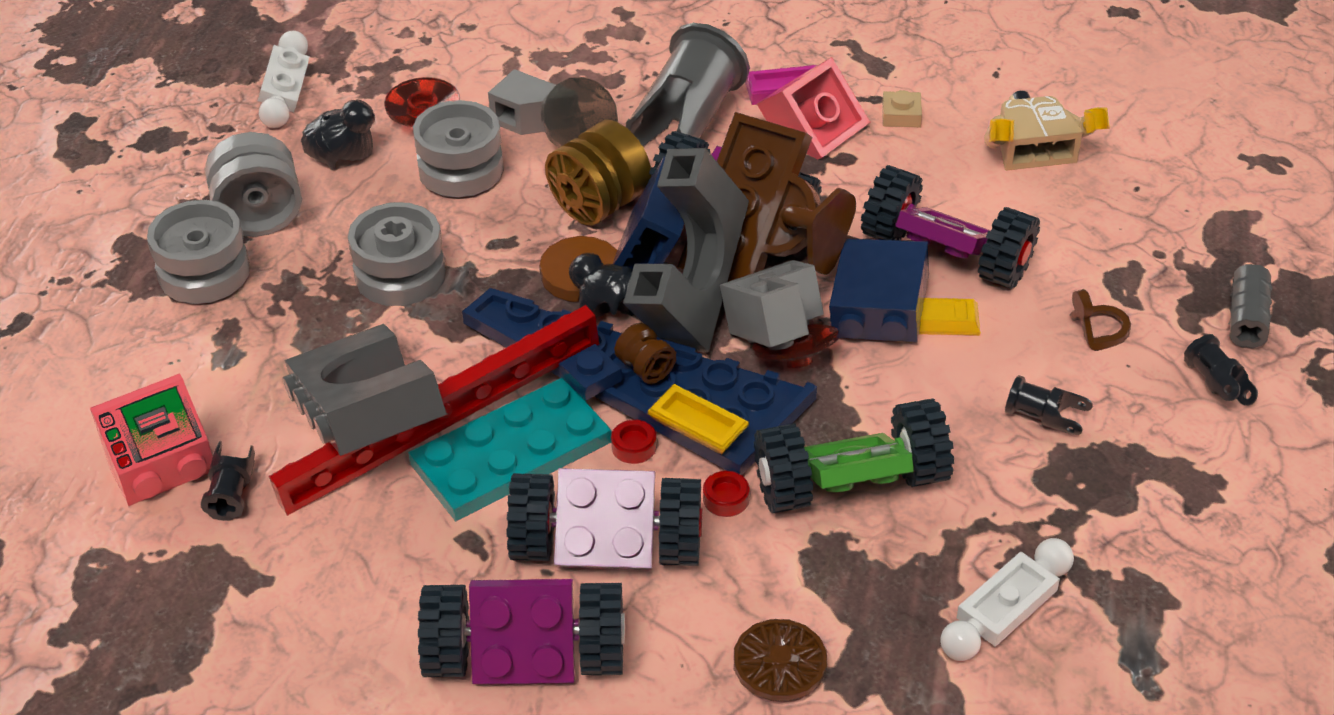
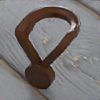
[1069,289,1131,351]

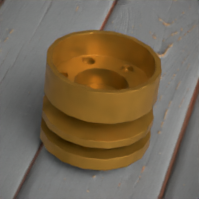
[545,119,652,226]

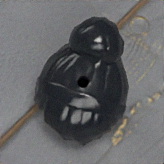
[301,99,375,170]
[569,253,634,318]

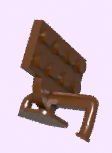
[677,112,859,282]

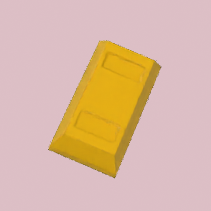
[919,298,981,336]
[648,384,749,455]

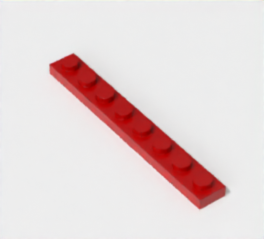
[269,305,599,516]

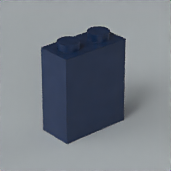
[613,156,684,269]
[829,238,929,342]

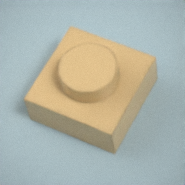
[882,90,922,128]

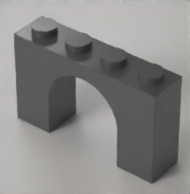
[623,148,749,352]
[282,324,447,456]

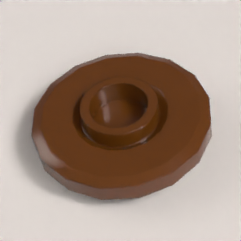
[734,619,827,701]

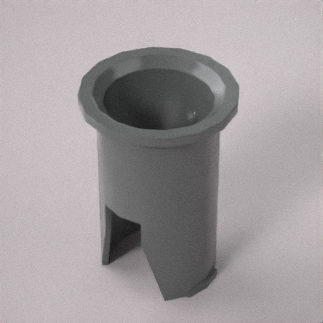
[626,22,750,147]

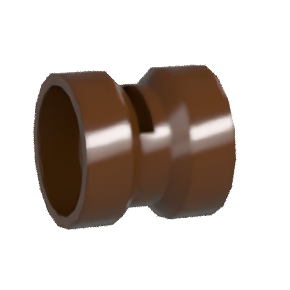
[614,323,676,384]

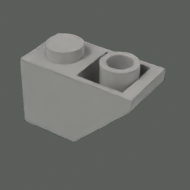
[488,69,579,135]

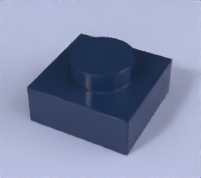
[559,344,622,401]

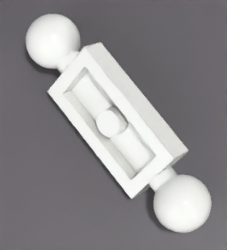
[257,31,310,128]
[940,538,1074,661]

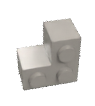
[720,260,824,350]

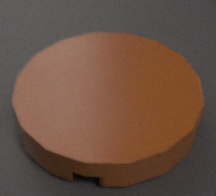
[539,236,617,302]

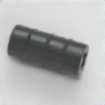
[1228,264,1273,348]

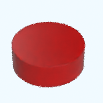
[611,420,657,464]
[703,471,750,517]

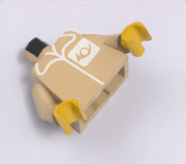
[984,91,1110,171]

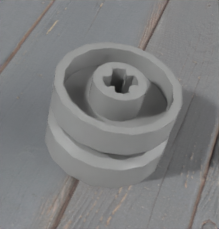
[413,100,504,198]
[204,132,302,237]
[147,200,250,304]
[347,202,446,306]

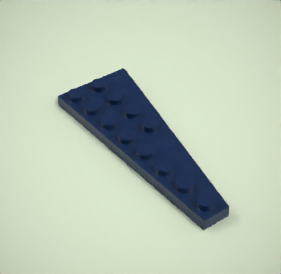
[462,288,817,475]

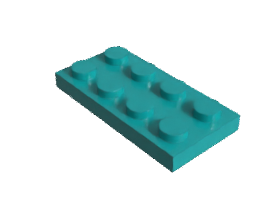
[408,378,612,522]

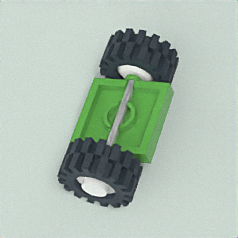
[754,398,954,513]

